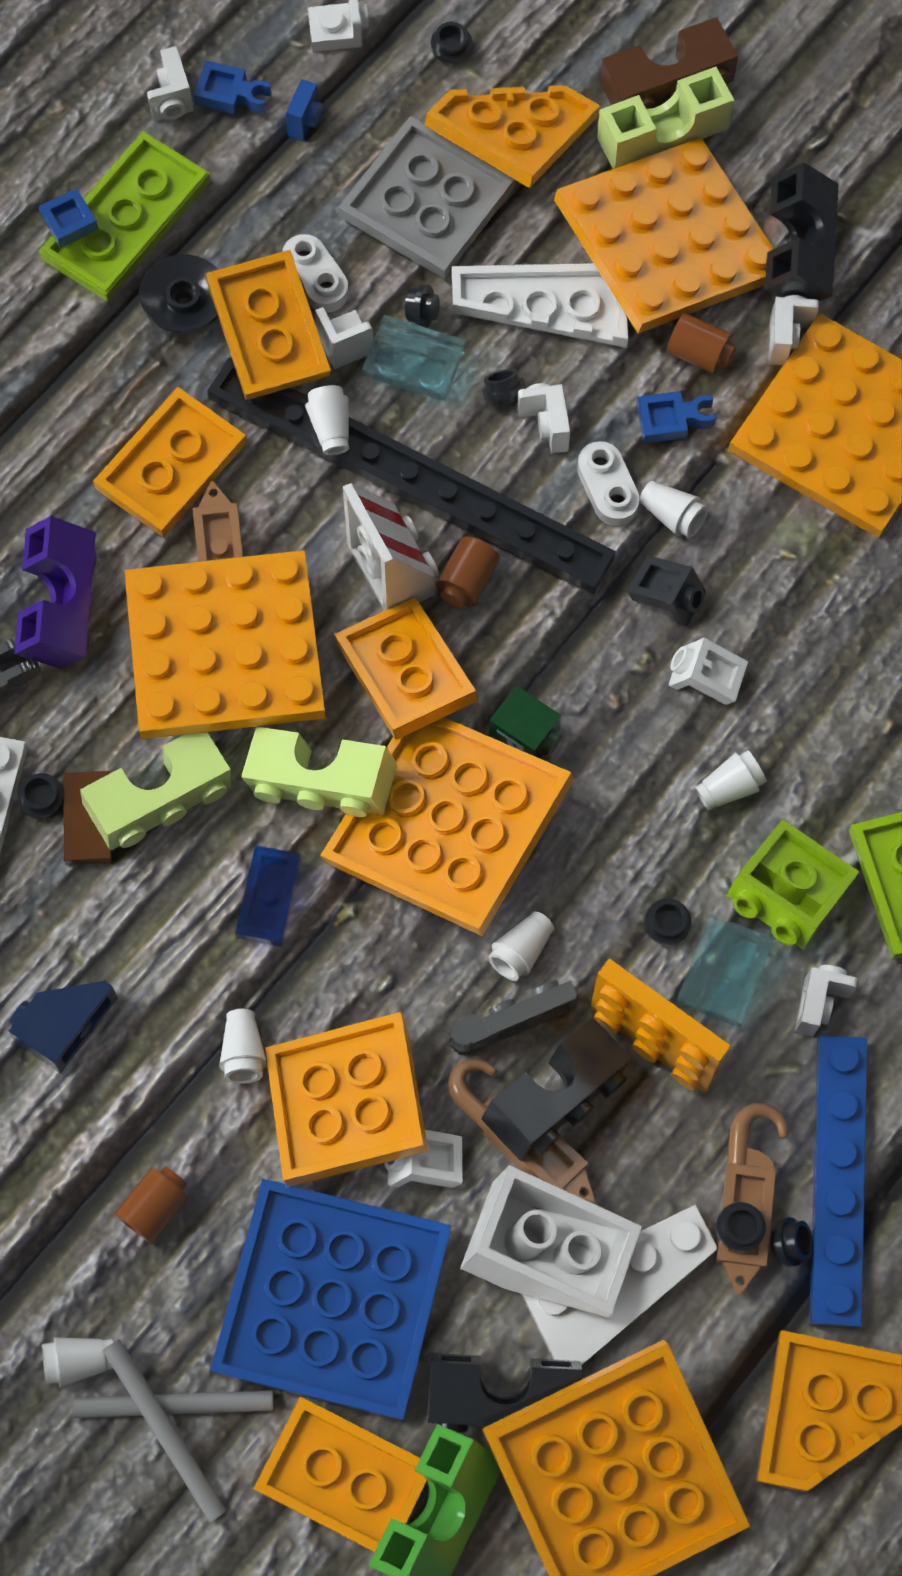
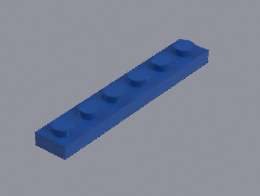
[809,1035,867,1329]

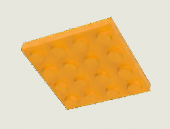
[554,138,774,334]
[728,313,902,538]
[124,550,325,740]
[321,717,574,936]
[482,1339,750,1576]

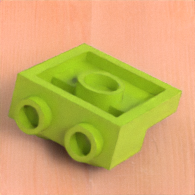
[726,819,859,950]

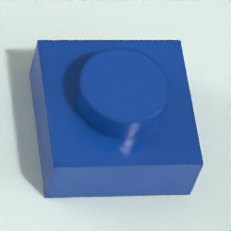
[286,79,323,142]
[38,188,98,248]

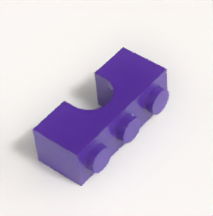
[14,516,97,669]

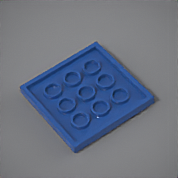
[210,1178,452,1422]

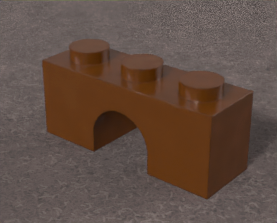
[600,17,738,109]

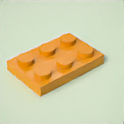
[206,250,331,400]
[93,387,247,538]
[334,597,478,740]
[253,1396,427,1552]

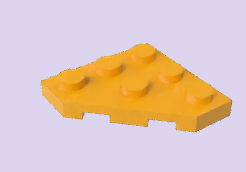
[424,85,600,188]
[755,1330,902,1492]

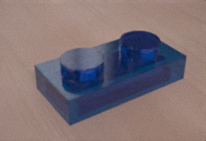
[235,845,302,947]

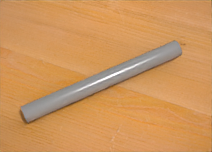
[102,1339,226,1522]
[73,1390,274,1418]

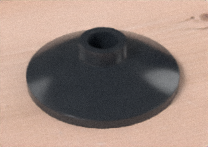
[140,254,218,333]

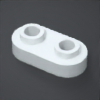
[282,234,348,313]
[577,441,640,526]

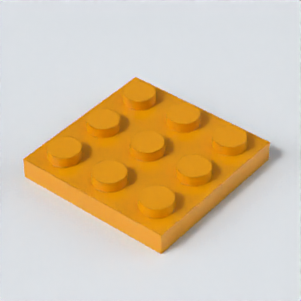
[590,958,731,1094]
[265,1012,428,1187]

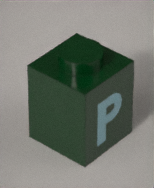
[489,685,563,758]

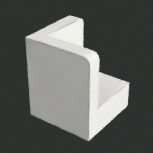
[315,307,374,369]

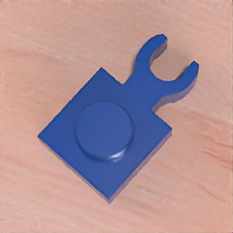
[193,60,272,114]
[636,391,717,444]

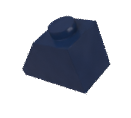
[8,981,118,1074]

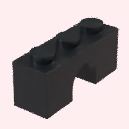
[765,162,839,302]
[481,1017,632,1161]
[428,1353,582,1432]

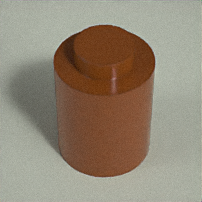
[666,313,737,374]
[436,536,501,609]
[114,1166,189,1244]

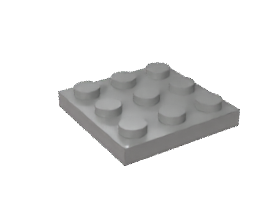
[338,116,516,279]

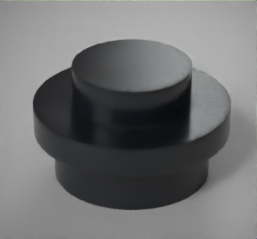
[431,22,472,63]
[405,284,440,329]
[482,369,526,406]
[17,773,63,819]
[644,899,692,945]
[716,1202,766,1252]
[771,1217,813,1267]

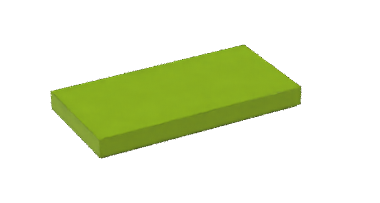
[38,131,211,302]

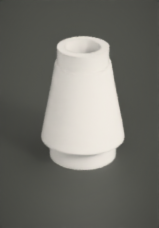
[305,385,349,455]
[639,481,708,538]
[695,750,767,811]
[488,911,554,981]
[219,1009,267,1084]
[42,1337,114,1387]

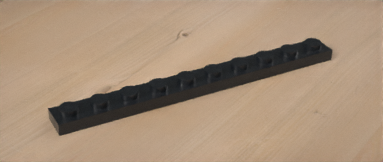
[207,357,616,594]

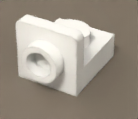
[308,0,369,52]
[147,46,194,121]
[769,295,819,365]
[517,383,570,454]
[669,638,748,705]
[794,965,858,1037]
[384,1130,462,1188]

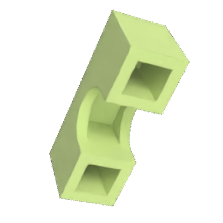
[597,67,734,169]
[241,727,397,817]
[80,732,231,850]

